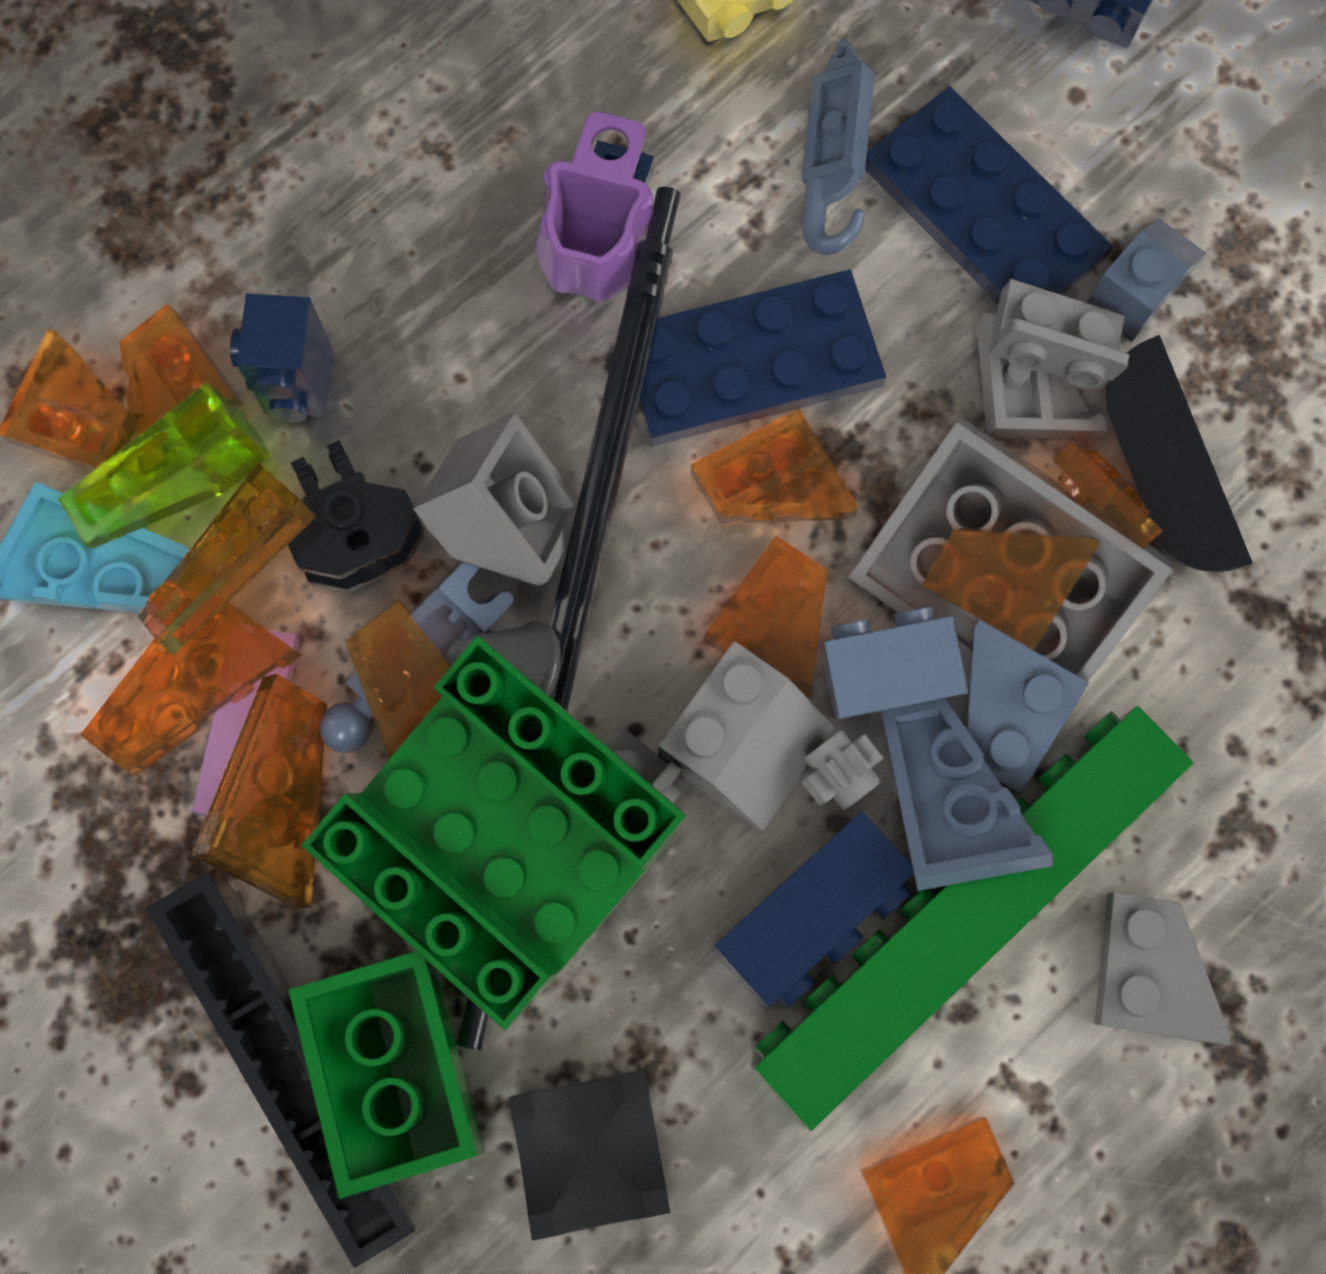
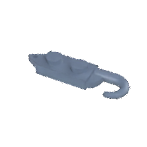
[801,38,875,255]

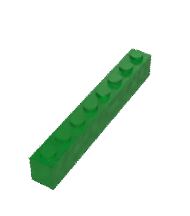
[751,705,1194,1131]

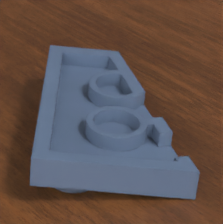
[881,698,1053,891]

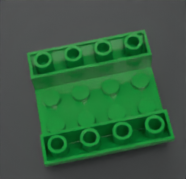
[301,635,687,1031]

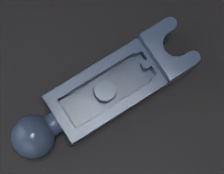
[319,561,514,753]

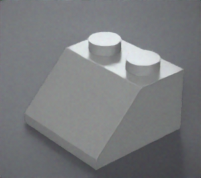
[413,412,579,586]
[658,641,835,833]

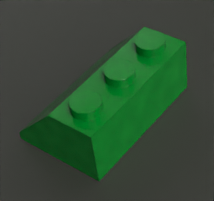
[288,951,485,1199]

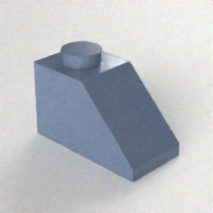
[1087,218,1206,342]

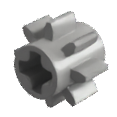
[801,730,884,811]

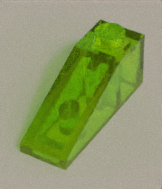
[58,382,272,549]

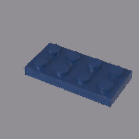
[865,85,1114,305]
[639,269,886,447]

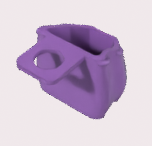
[535,112,653,303]

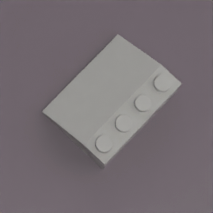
[848,419,1174,682]

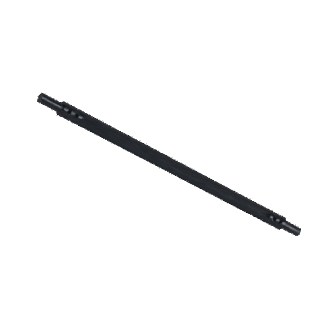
[457,187,681,1051]

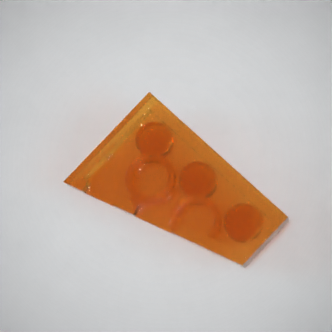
[80,581,302,776]

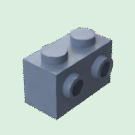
[818,607,968,719]

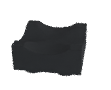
[508,1070,671,1241]

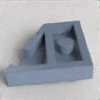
[967,619,1089,794]

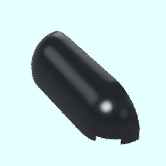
[1106,335,1253,573]

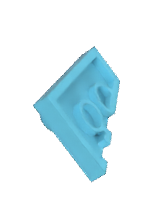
[0,481,210,616]

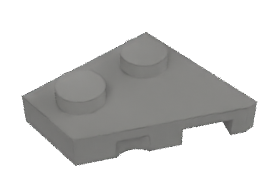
[976,313,1108,440]

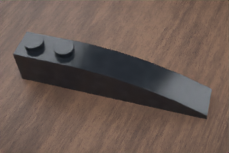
[146,865,416,1268]

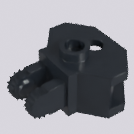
[288,440,424,593]

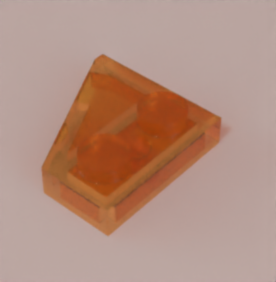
[119,304,243,475]
[0,328,139,478]
[690,408,859,524]
[922,528,1101,650]
[704,536,828,699]
[859,1117,1015,1274]

